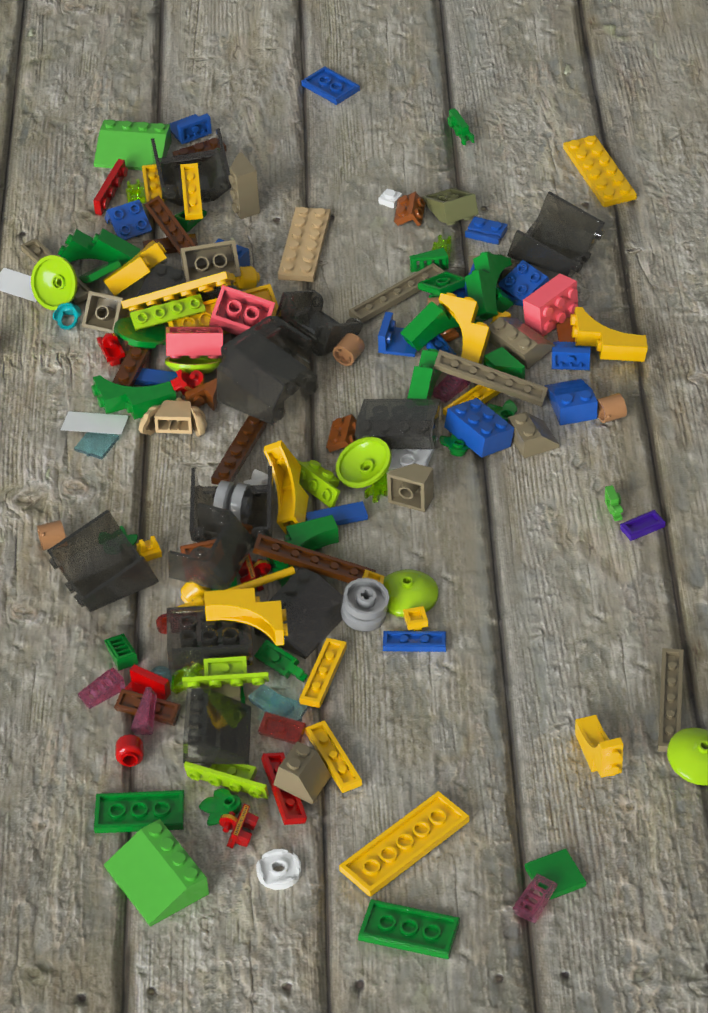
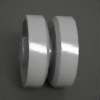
[213,480,253,526]
[341,578,389,632]

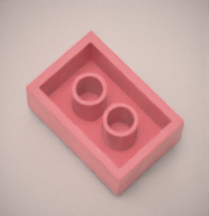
[523,273,579,337]
[209,285,275,344]
[166,327,223,359]

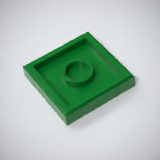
[78,260,121,283]
[417,272,465,296]
[525,848,586,902]

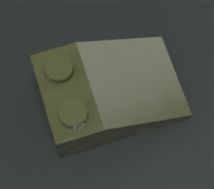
[422,188,479,225]

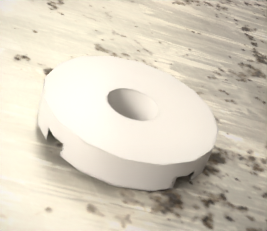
[256,849,302,890]

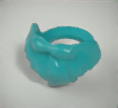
[53,302,82,330]

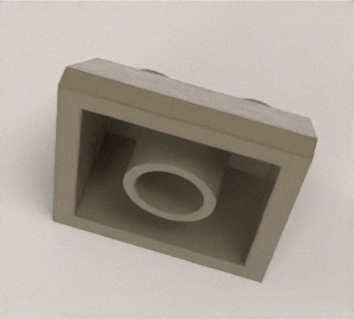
[81,291,128,333]
[508,412,560,458]
[387,463,434,512]
[273,741,331,805]

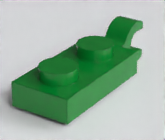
[447,108,474,145]
[254,639,308,683]

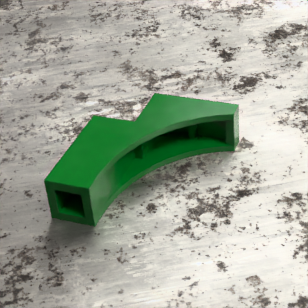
[57,229,141,267]
[465,252,512,321]
[400,301,476,352]
[405,349,442,418]
[91,375,176,420]
[266,515,339,587]

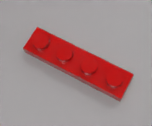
[93,159,128,215]
[261,752,307,825]

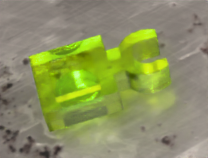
[126,180,145,203]
[431,235,452,260]
[364,473,388,503]
[171,663,204,694]

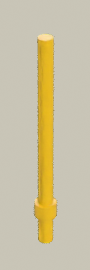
[177,566,295,614]

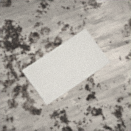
[0,268,37,302]
[60,411,129,434]

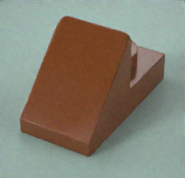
[185,378,221,411]

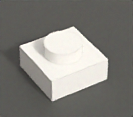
[379,189,402,208]

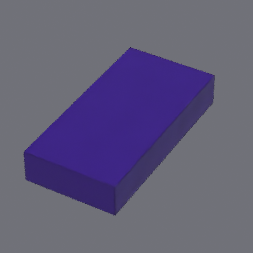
[620,510,665,541]

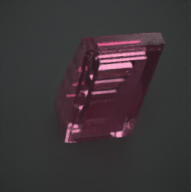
[432,374,471,403]
[78,667,125,709]
[131,687,157,735]
[512,873,558,924]

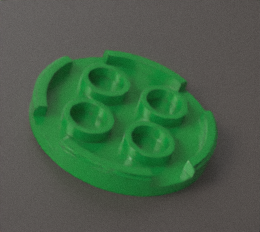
[114,317,166,348]

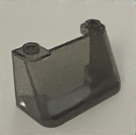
[275,290,363,356]

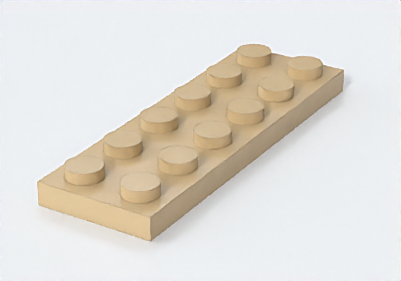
[278,207,331,282]

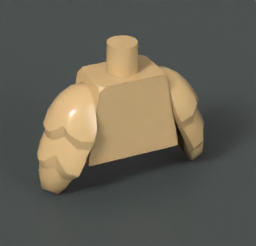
[139,398,207,437]

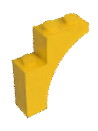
[103,240,167,296]
[439,293,491,364]
[570,307,648,362]
[264,440,309,535]
[204,588,288,646]
[575,715,623,778]

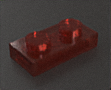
[258,712,307,744]

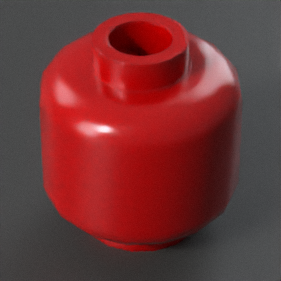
[115,734,144,767]

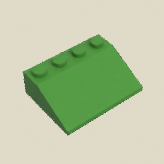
[94,120,172,172]
[104,819,209,927]

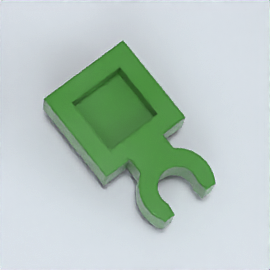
[604,485,623,521]

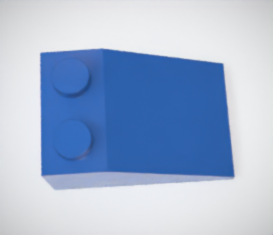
[544,379,598,426]

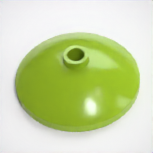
[31,255,77,310]
[165,356,222,375]
[336,437,392,488]
[383,569,438,617]
[667,727,708,786]

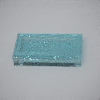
[248,684,295,722]

